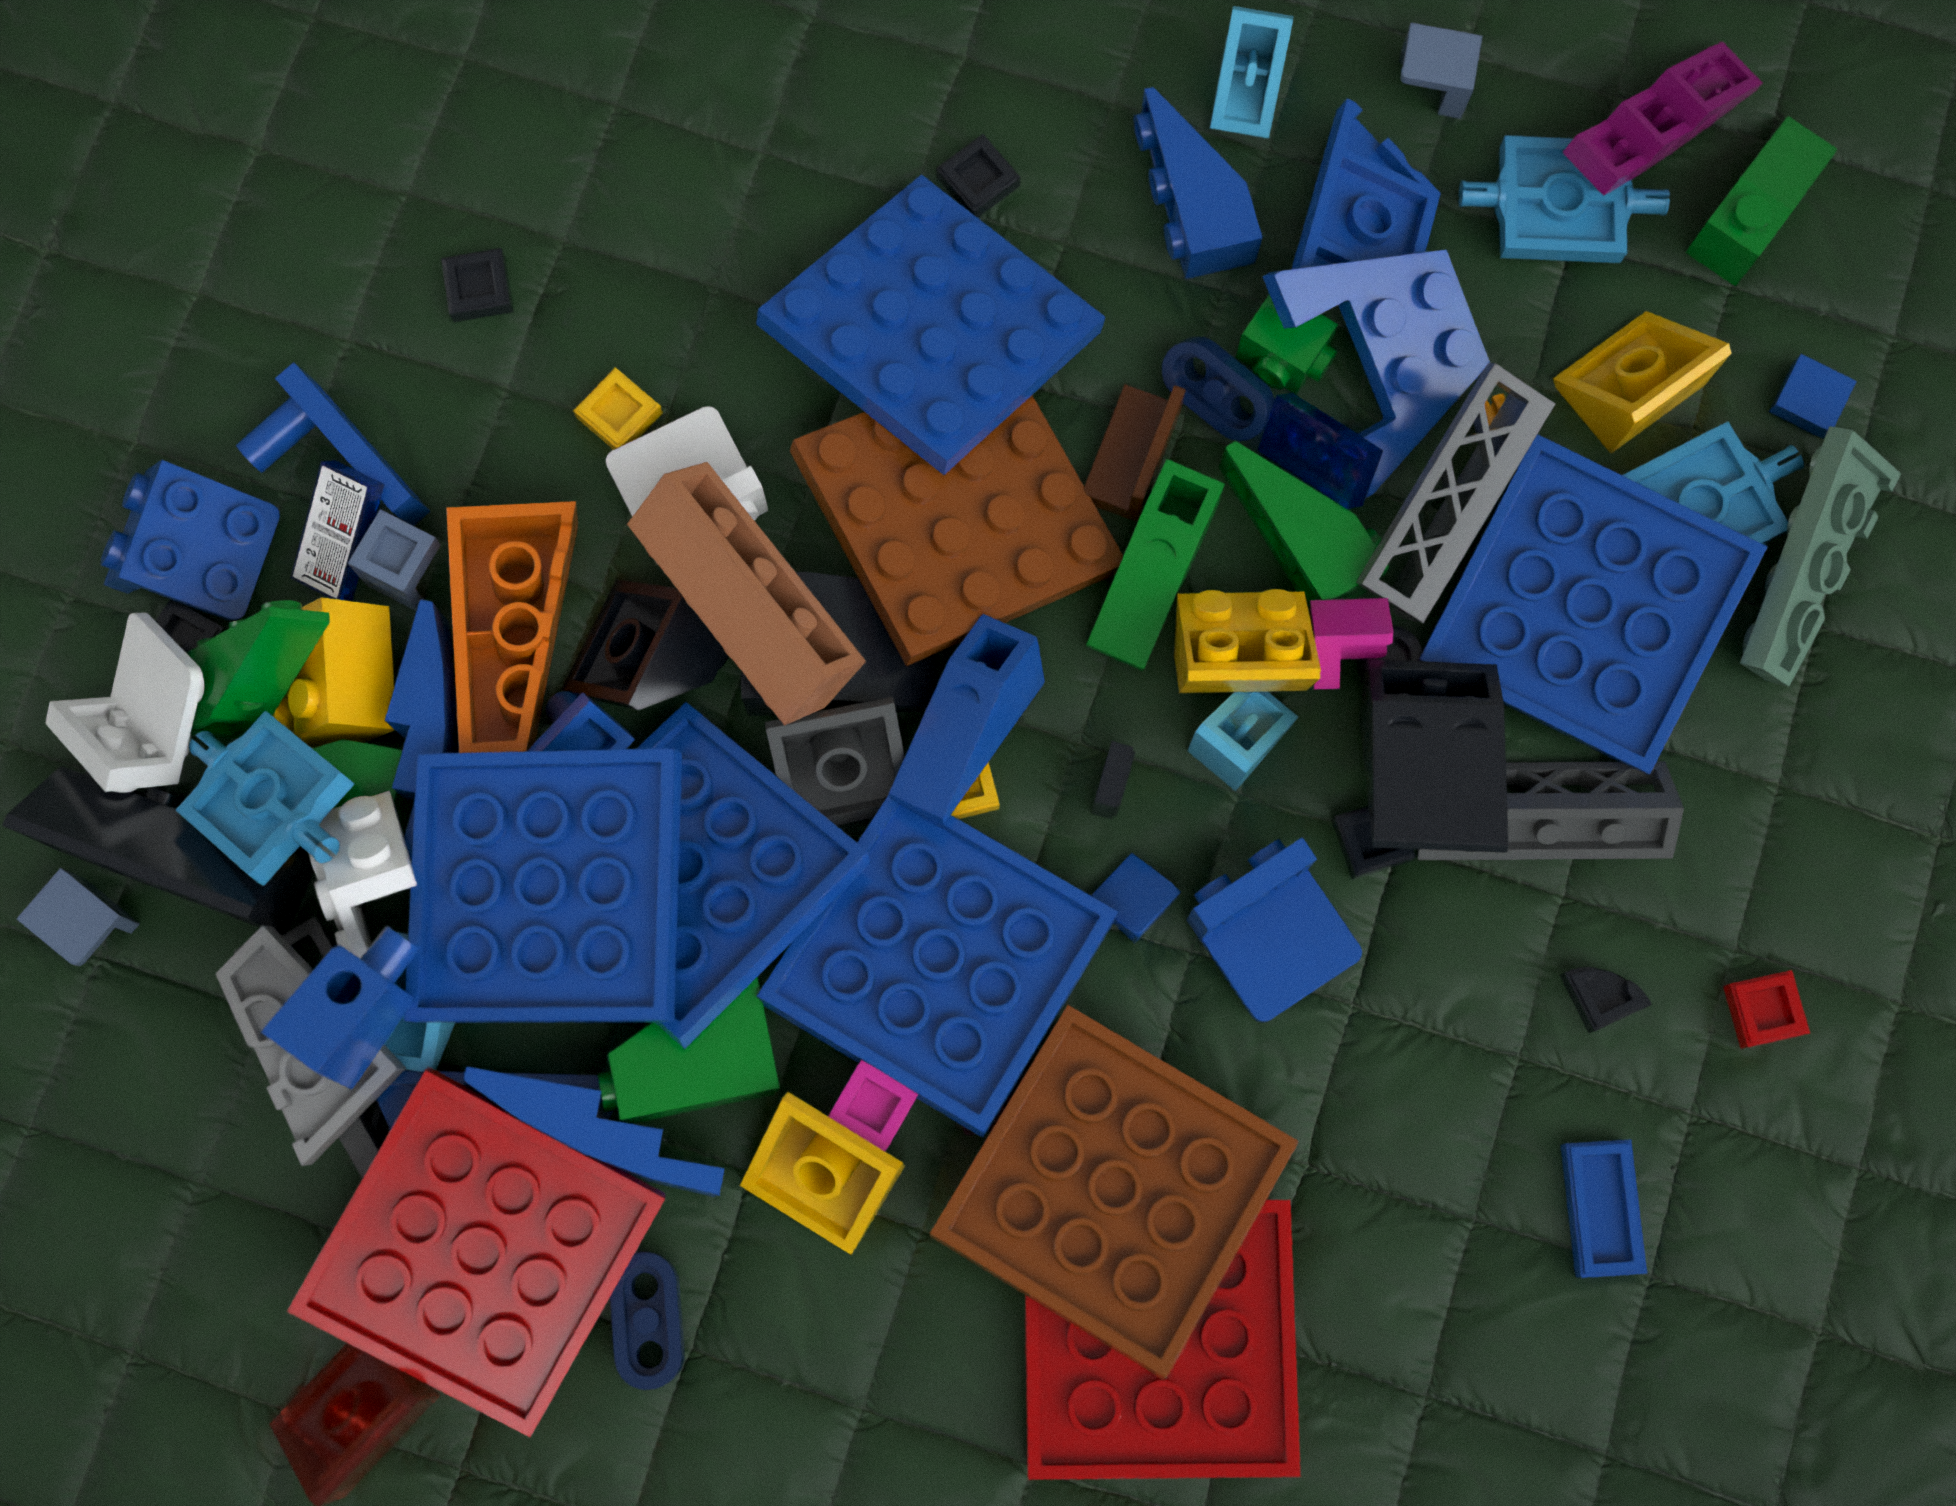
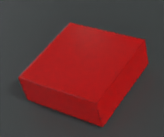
[1723,970,1810,1049]

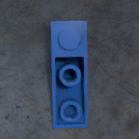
[1134,87,1262,279]
[889,614,1045,824]

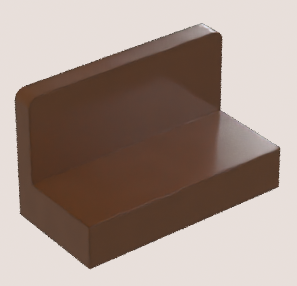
[1084,384,1186,522]

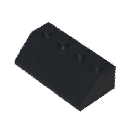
[2,766,314,936]

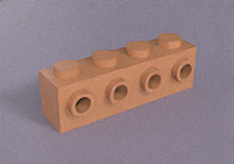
[627,462,866,725]

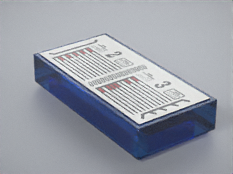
[290,460,385,601]

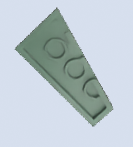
[1740,426,1901,687]

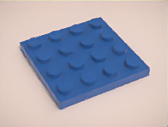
[756,175,1106,475]
[1418,434,1768,775]
[636,702,871,1049]
[404,748,682,1023]
[757,795,1118,1138]

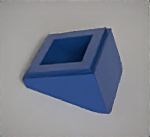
[1091,853,1181,944]

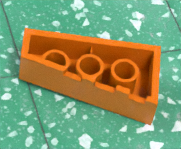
[446,501,578,753]

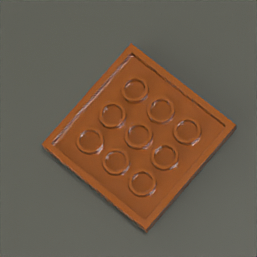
[790,395,1123,666]
[930,1005,1299,1380]

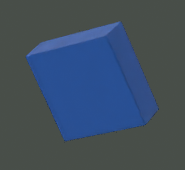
[1769,354,1857,439]

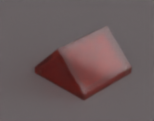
[270,1343,440,1506]

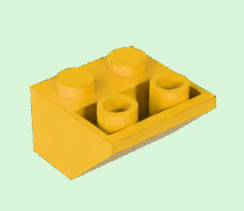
[1174,589,1321,693]
[273,597,394,748]

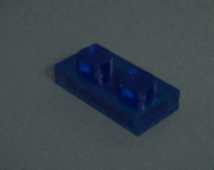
[1258,393,1384,509]

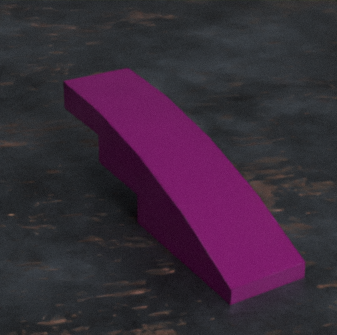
[1562,41,1763,196]

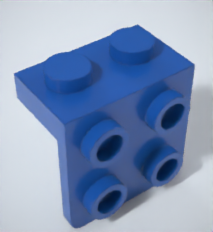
[100,460,280,621]
[1186,837,1362,1023]

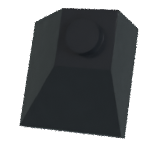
[561,579,729,710]

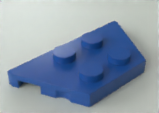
[1292,98,1440,269]

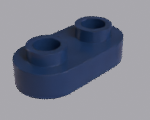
[1162,336,1276,441]
[610,1252,685,1390]

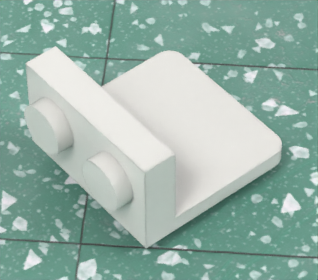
[606,406,768,565]
[45,612,204,793]
[308,791,417,958]

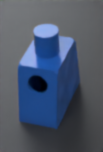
[261,926,419,1090]

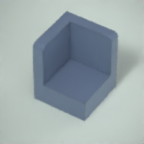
[1399,23,1482,119]
[348,509,441,611]
[17,868,140,966]

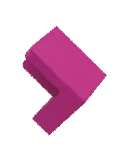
[1310,598,1393,690]
[828,1060,918,1152]

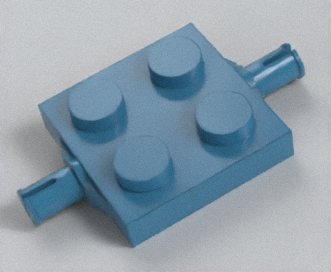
[1458,136,1670,263]
[1622,421,1804,545]
[176,711,354,886]

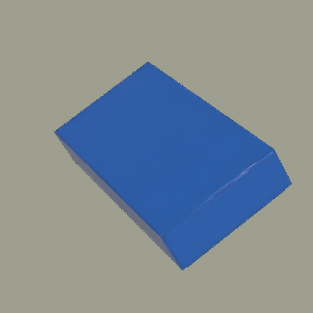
[1560,1139,1647,1278]

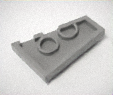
[215,926,406,1166]

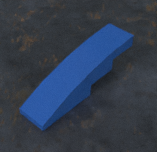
[385,599,459,865]
[463,1067,725,1197]

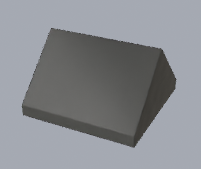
[765,697,905,825]

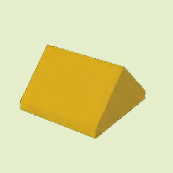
[1553,311,1731,454]
[740,1092,905,1255]

